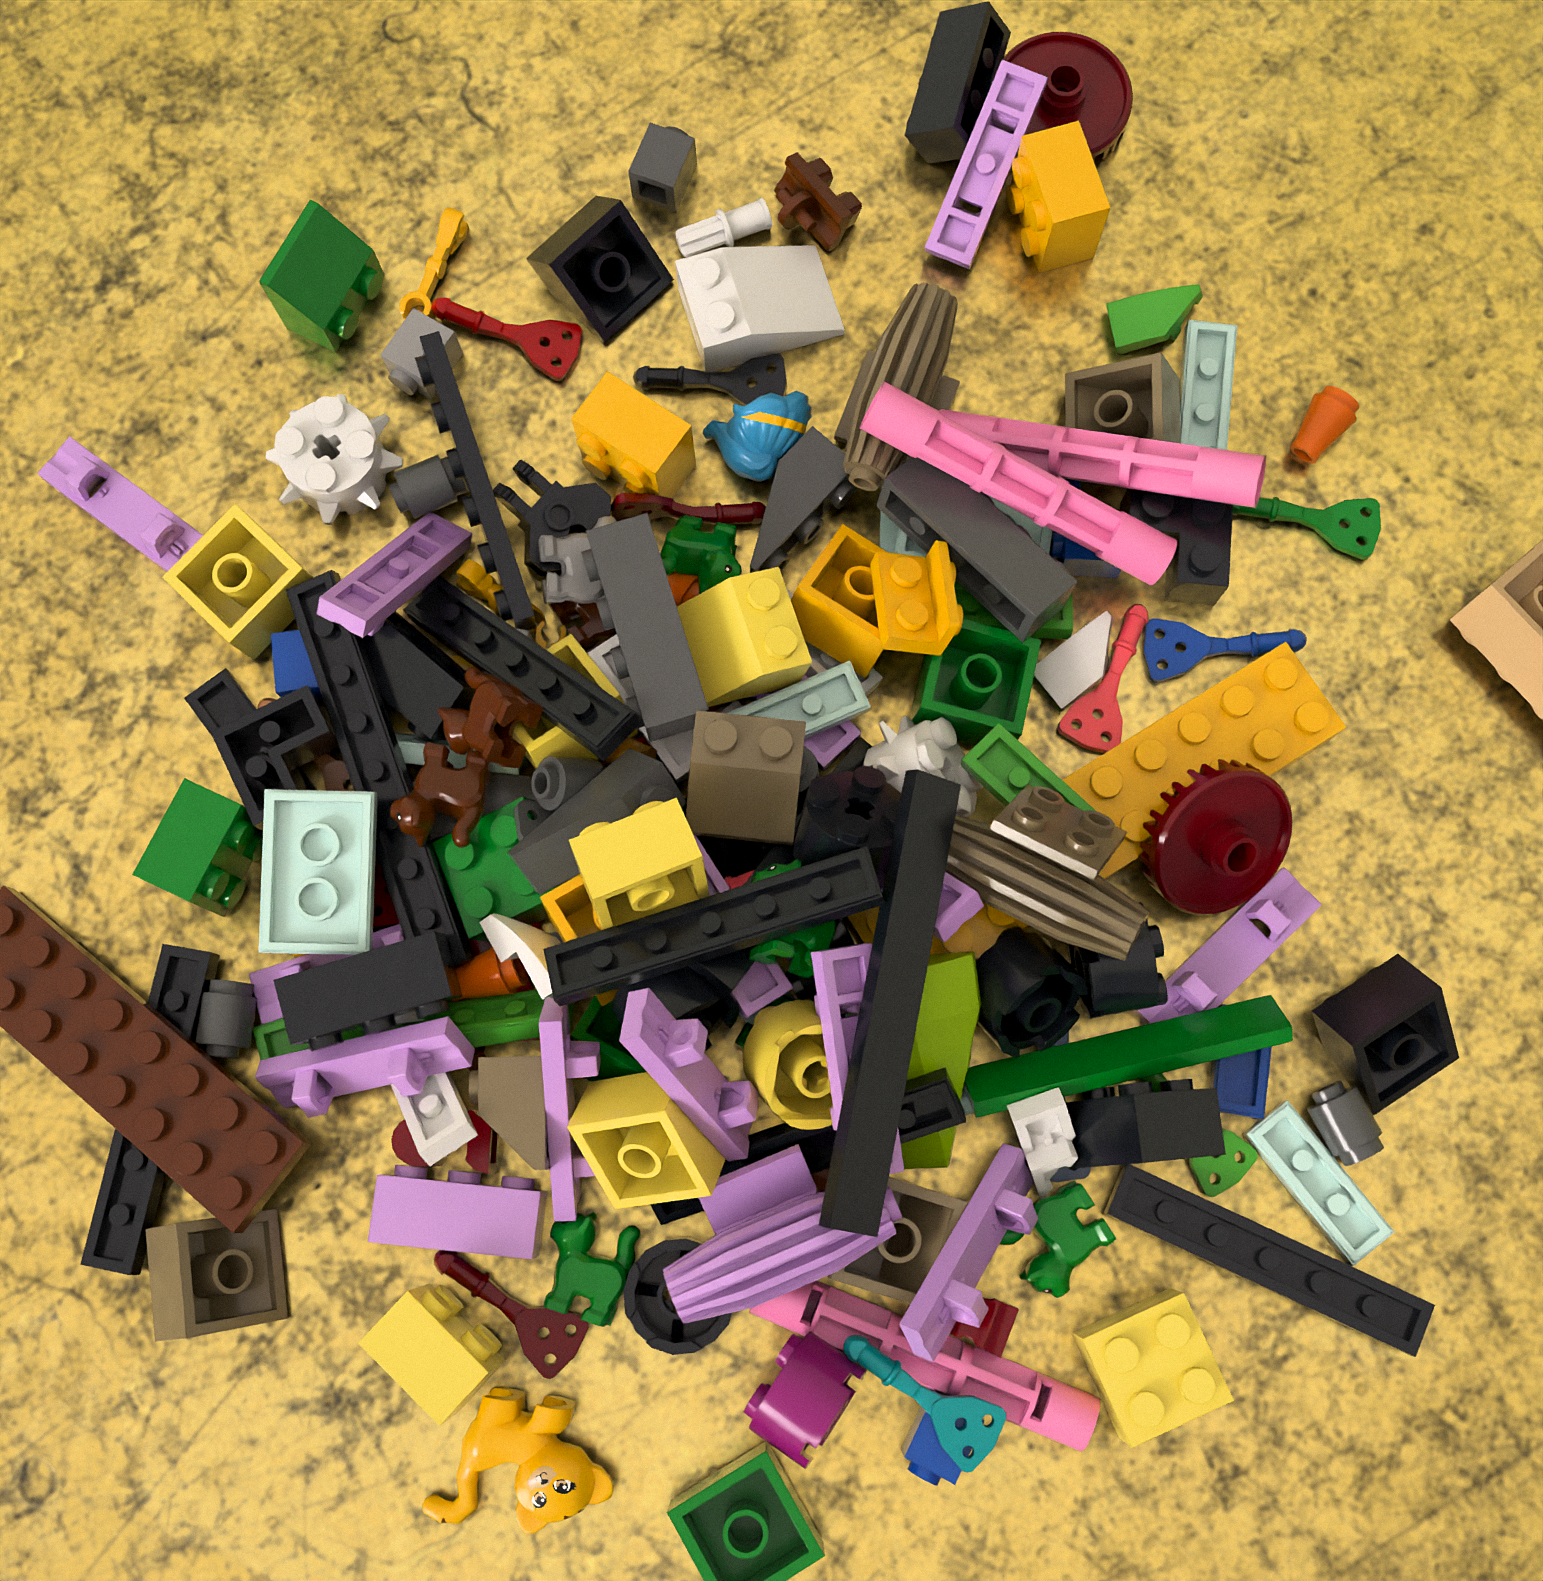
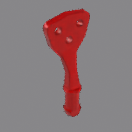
[431,297,582,381]

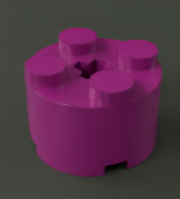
[743,1331,867,1469]

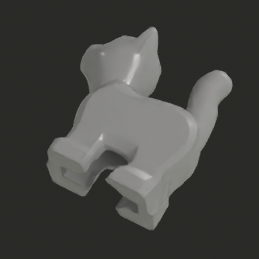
[538,516,617,604]

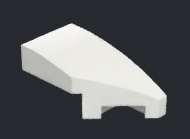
[1034,611,1113,709]
[479,914,561,1000]
[1007,1087,1078,1197]

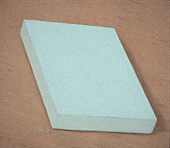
[258,789,378,955]

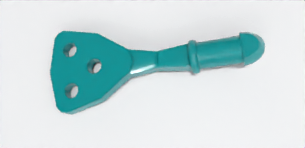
[843,1335,1006,1473]

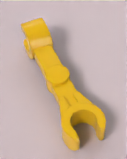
[399,208,469,320]

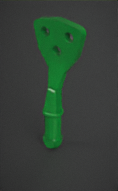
[1233,497,1381,560]

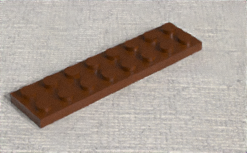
[0,885,312,1233]

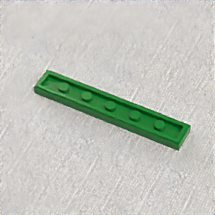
[964,995,1293,1118]

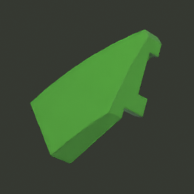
[1106,284,1203,355]

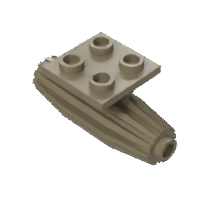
[834,282,960,491]
[945,784,1150,961]

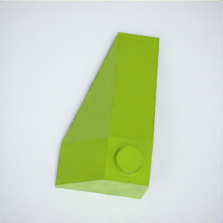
[857,951,981,1169]

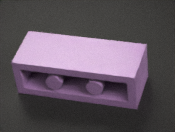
[368,1165,547,1259]

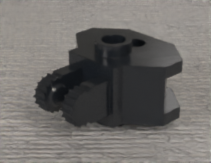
[493,459,611,578]

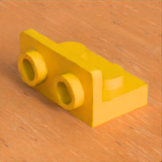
[870,540,963,656]

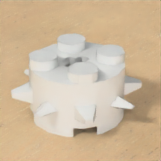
[266,394,403,525]
[864,716,983,818]

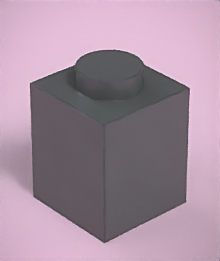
[628,122,697,213]

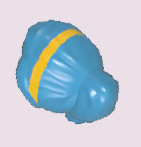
[703,391,812,482]

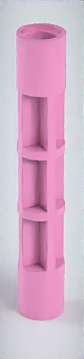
[859,381,1177,585]
[939,409,1266,508]
[749,1280,1100,1452]

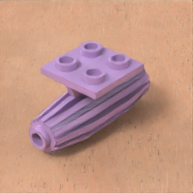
[663,1144,902,1324]

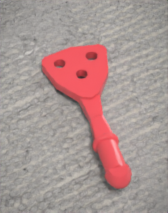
[1057,604,1149,753]

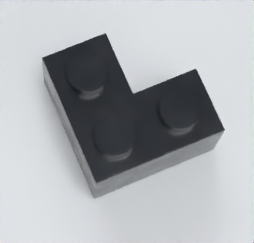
[1120,488,1233,606]
[210,685,339,831]
[1065,1079,1226,1169]

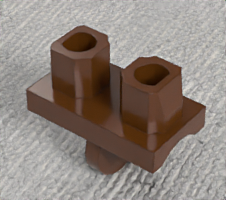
[774,152,862,251]

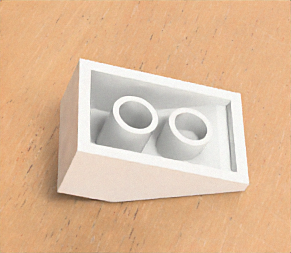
[675,245,845,372]

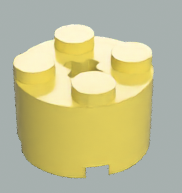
[743,1000,833,1130]

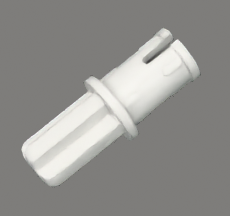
[675,198,772,257]

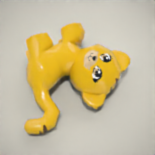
[422,1386,613,1534]

